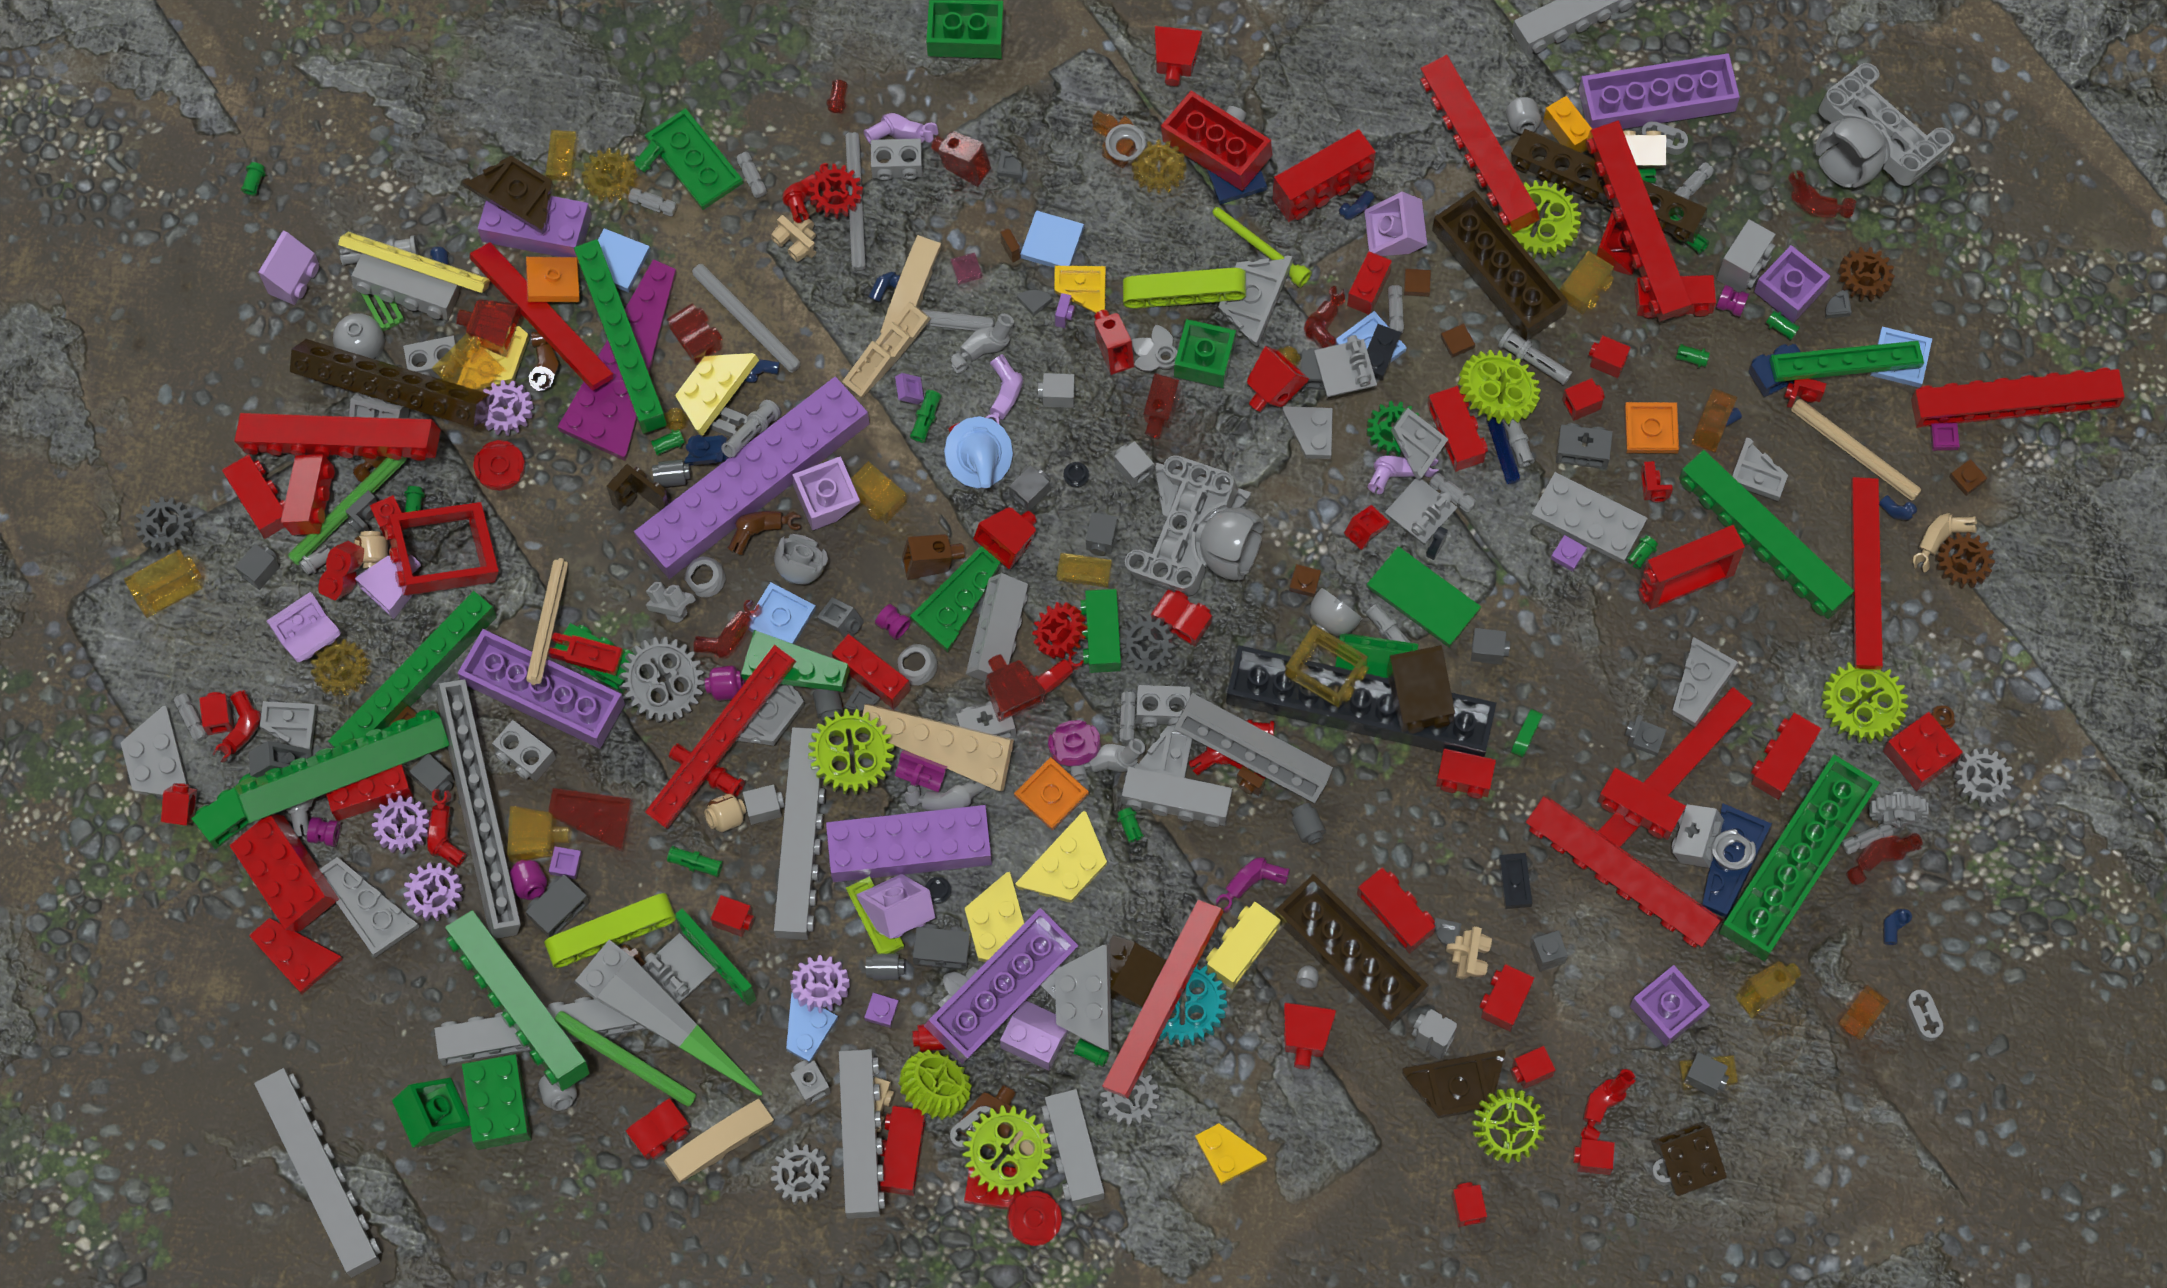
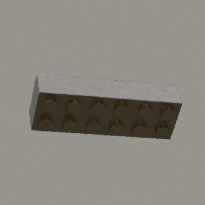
[1432,190,1569,340]
[1275,874,1429,1030]

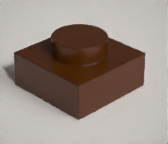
[1949,459,1987,496]
[1289,564,1321,597]
[1236,766,1265,796]

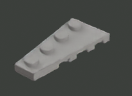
[320,857,419,957]

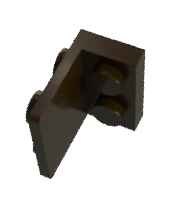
[607,464,669,511]
[1651,1122,1727,1196]

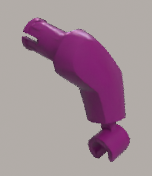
[1216,857,1290,913]

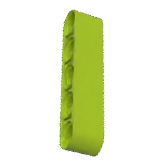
[1123,268,1246,308]
[544,893,676,968]

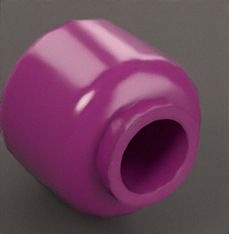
[705,665,744,701]
[509,860,547,900]

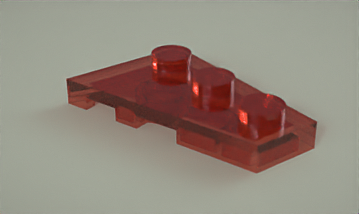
[548,788,632,852]

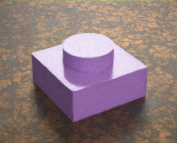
[1055,293,1075,328]
[895,373,924,404]
[1551,535,1587,572]
[549,847,582,879]
[864,993,899,1028]

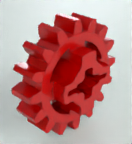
[808,164,863,219]
[1032,602,1088,659]

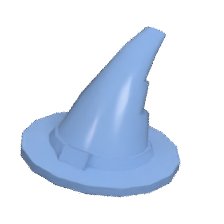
[944,416,1013,488]

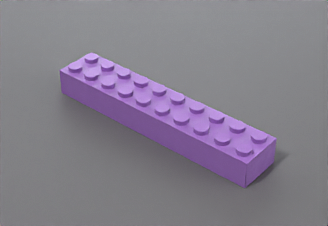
[634,376,870,579]

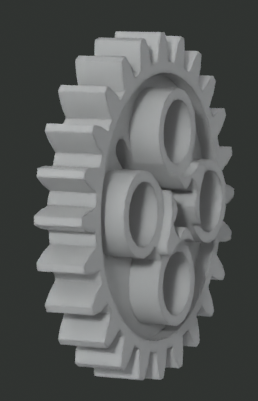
[618,637,704,723]

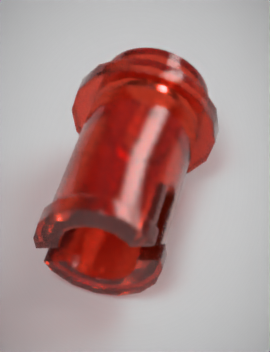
[826,80,848,113]

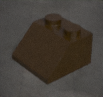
[1109,935,1167,1009]

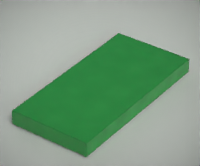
[645,108,743,210]
[1366,546,1481,648]
[675,908,756,1006]

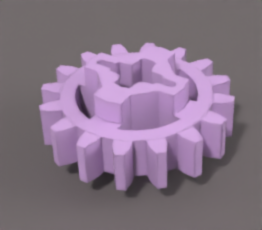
[481,380,534,436]
[372,796,430,854]
[404,863,463,921]
[791,955,850,1013]

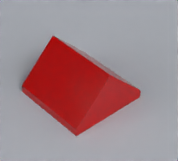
[1595,207,1635,275]

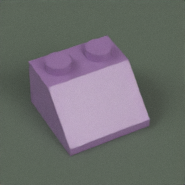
[1364,192,1427,256]
[258,231,319,305]
[792,456,860,530]
[857,874,935,939]
[1000,1000,1069,1071]

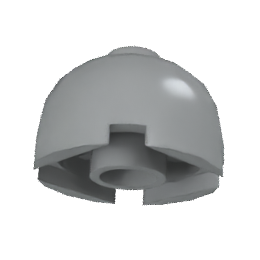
[333,313,385,359]
[774,534,828,584]
[1310,588,1362,637]

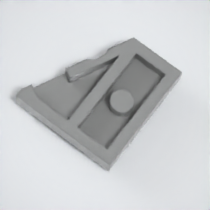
[1283,406,1332,459]
[1391,408,1448,480]
[1732,438,1788,501]
[260,701,317,752]
[1135,726,1193,778]

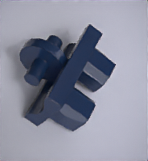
[684,435,730,466]

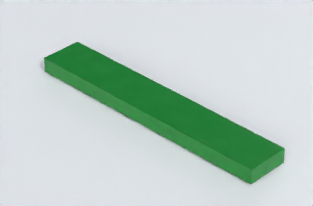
[1769,341,1924,382]

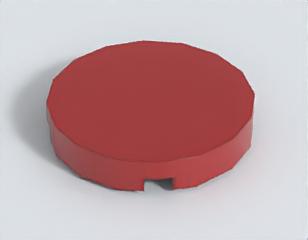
[473,440,526,491]
[1006,1191,1062,1246]

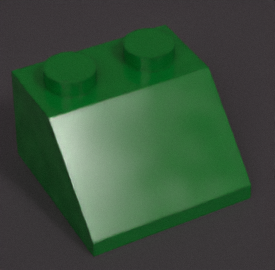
[392,1077,470,1148]

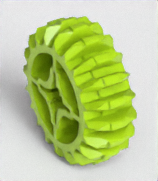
[898,1050,972,1120]
[1472,1088,1546,1163]

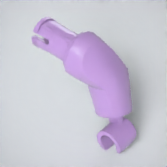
[863,113,939,144]
[986,354,1023,424]
[1368,456,1439,494]

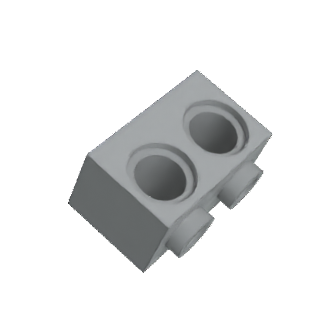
[871,139,923,180]
[403,336,462,379]
[349,393,409,419]
[1137,685,1190,727]
[492,720,556,782]

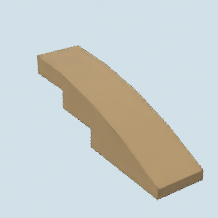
[881,235,941,334]
[842,302,931,397]
[664,1099,774,1183]

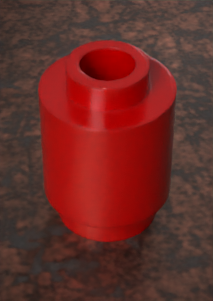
[912,1024,945,1052]

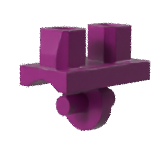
[894,750,947,792]

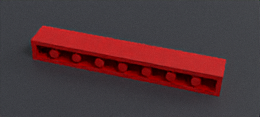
[1419,55,1540,233]
[1586,120,1692,322]
[1911,367,2125,428]
[234,413,441,461]
[1526,796,1723,948]

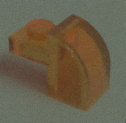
[1092,111,1135,169]
[1692,388,1737,453]
[1839,985,1889,1040]

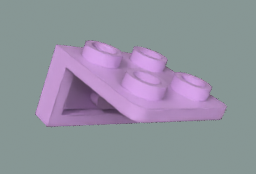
[267,592,341,662]

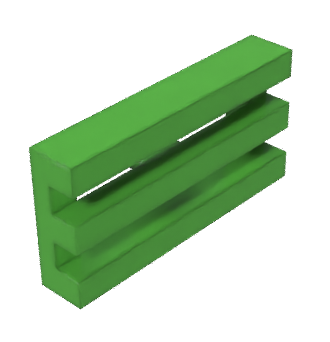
[361,293,404,332]

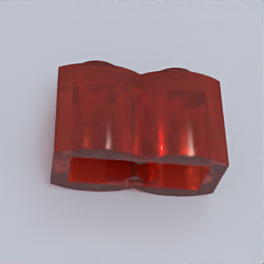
[667,303,722,365]

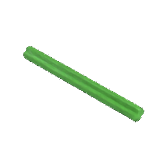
[288,457,407,565]
[554,1011,696,1107]

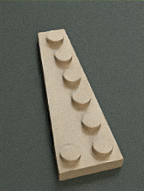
[862,704,1014,791]

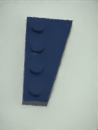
[1702,803,1772,918]

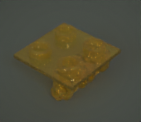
[431,333,504,391]

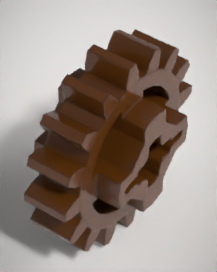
[1838,247,1895,301]
[1936,532,1995,588]

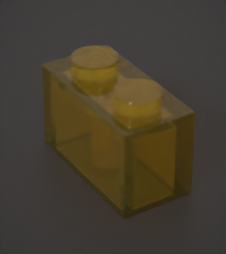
[1560,251,1614,314]
[851,461,907,524]

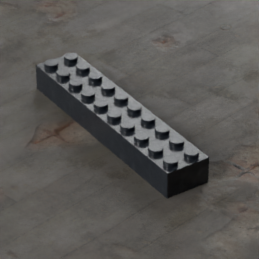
[1226,645,1497,757]

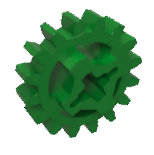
[1366,401,1419,457]

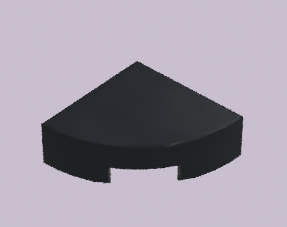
[1426,526,1448,560]

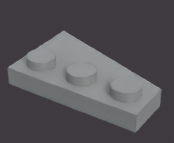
[1673,637,1738,727]

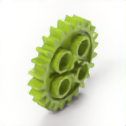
[1505,180,1581,259]
[1458,350,1541,424]
[1821,662,1908,743]
[808,709,894,795]
[962,1106,1052,1196]

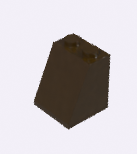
[1387,645,1455,733]

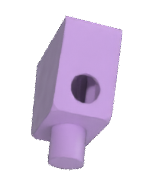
[355,554,421,619]

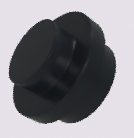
[1063,462,1089,487]
[925,877,951,904]

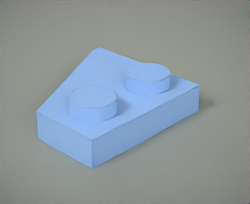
[786,993,838,1063]

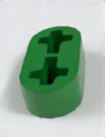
[1511,708,1543,758]

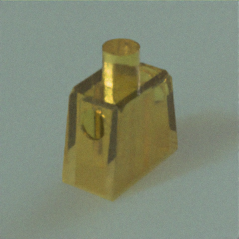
[507,806,570,863]
[1735,961,1801,1019]

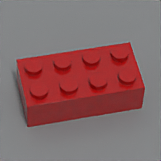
[1161,91,1273,191]
[1272,129,1376,222]
[229,814,339,932]

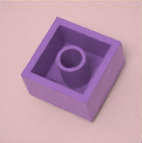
[1754,245,1830,323]
[1630,965,1710,1047]

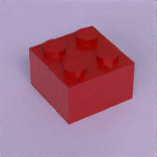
[1883,712,1963,792]

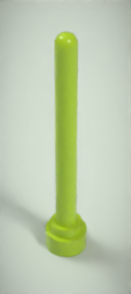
[1212,207,1312,288]

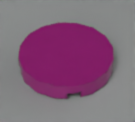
[1048,720,1101,766]

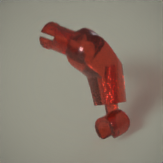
[1788,170,1856,218]
[1304,286,1345,348]
[694,600,762,658]
[1847,833,1923,885]

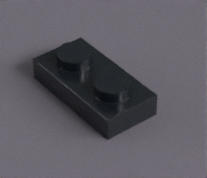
[1367,324,1402,380]
[1499,853,1533,909]

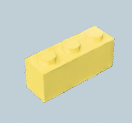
[1206,902,1281,990]

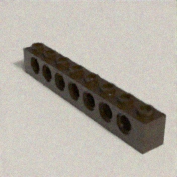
[1511,129,1707,243]
[290,339,490,428]

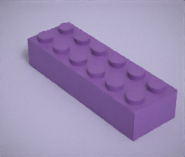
[1579,53,1740,129]
[457,629,625,749]
[826,805,992,882]
[924,908,1078,1064]

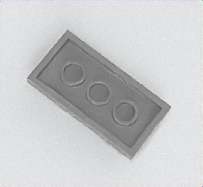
[1531,472,1647,564]

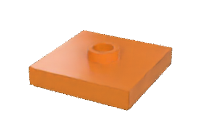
[526,257,579,302]
[1625,402,1679,453]
[1014,757,1089,831]

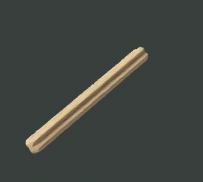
[1791,399,1921,500]
[526,558,568,686]

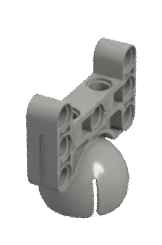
[1815,63,1954,188]
[1125,455,1264,596]

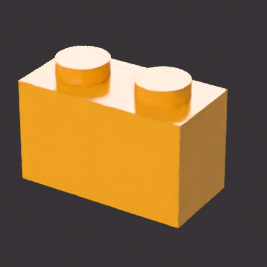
[1543,96,1592,153]

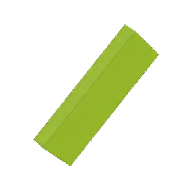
[846,876,904,954]

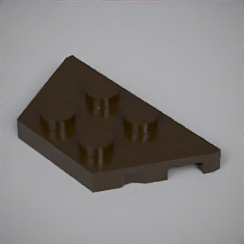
[462,156,553,234]
[1402,1049,1506,1119]

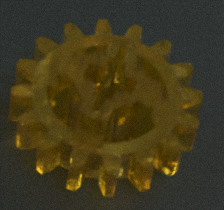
[1132,139,1186,194]
[582,148,637,202]
[311,639,369,696]

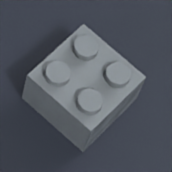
[1717,220,1776,292]

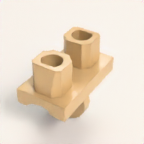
[771,215,816,262]
[1446,926,1492,979]

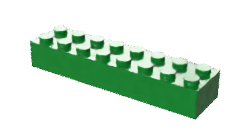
[1719,754,1880,962]

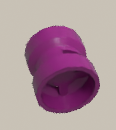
[1716,285,1749,317]
[875,604,911,640]
[307,816,341,847]

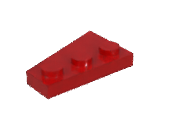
[249,918,343,994]

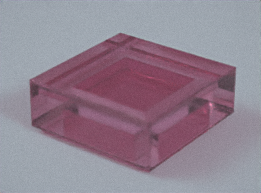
[950,252,982,285]

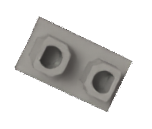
[646,582,696,623]

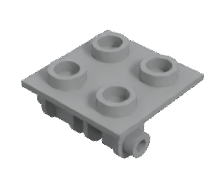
[1314,335,1377,397]
[1385,478,1458,545]
[642,933,716,1004]

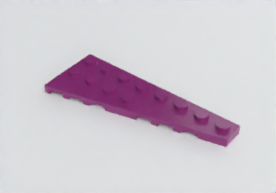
[558,259,677,461]

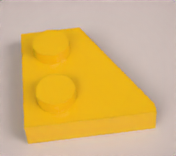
[1054,266,1106,313]
[1195,1124,1267,1186]

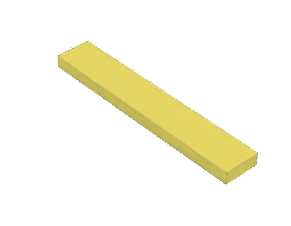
[338,232,490,293]

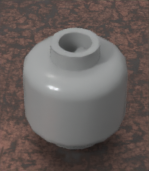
[1506,97,1541,134]
[538,1075,577,1111]

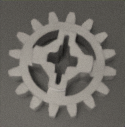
[1953,748,2014,807]
[1869,792,1929,828]
[1100,1071,1159,1127]
[771,1144,830,1205]

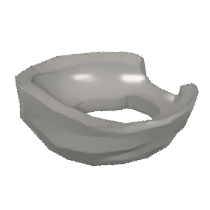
[1105,124,1146,162]
[685,557,726,597]
[898,644,937,685]
[1712,830,1756,870]

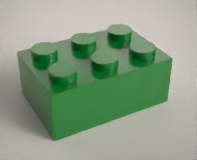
[926,0,1004,59]
[462,1054,531,1150]

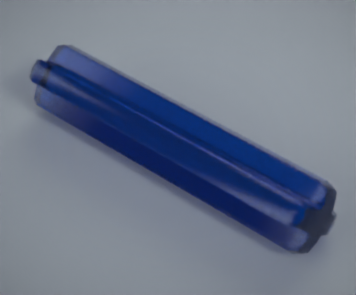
[1486,417,1520,484]

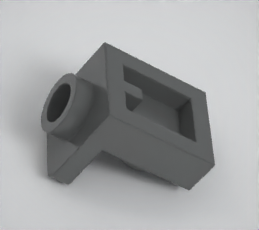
[345,491,377,533]
[817,597,864,638]
[1625,714,1667,756]

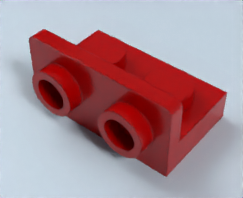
[964,1166,1021,1210]

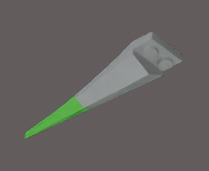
[574,939,762,1096]

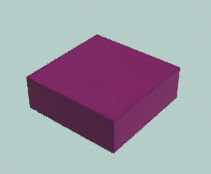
[1930,423,1960,451]

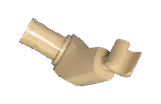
[1913,513,1977,572]

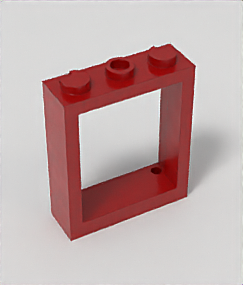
[384,502,499,596]
[1638,525,1745,610]

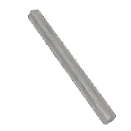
[845,132,866,271]
[692,264,800,373]

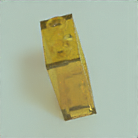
[124,549,202,618]
[1285,625,1369,707]

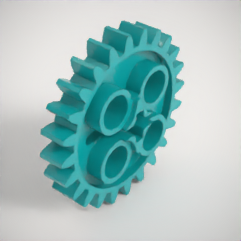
[1140,963,1228,1047]

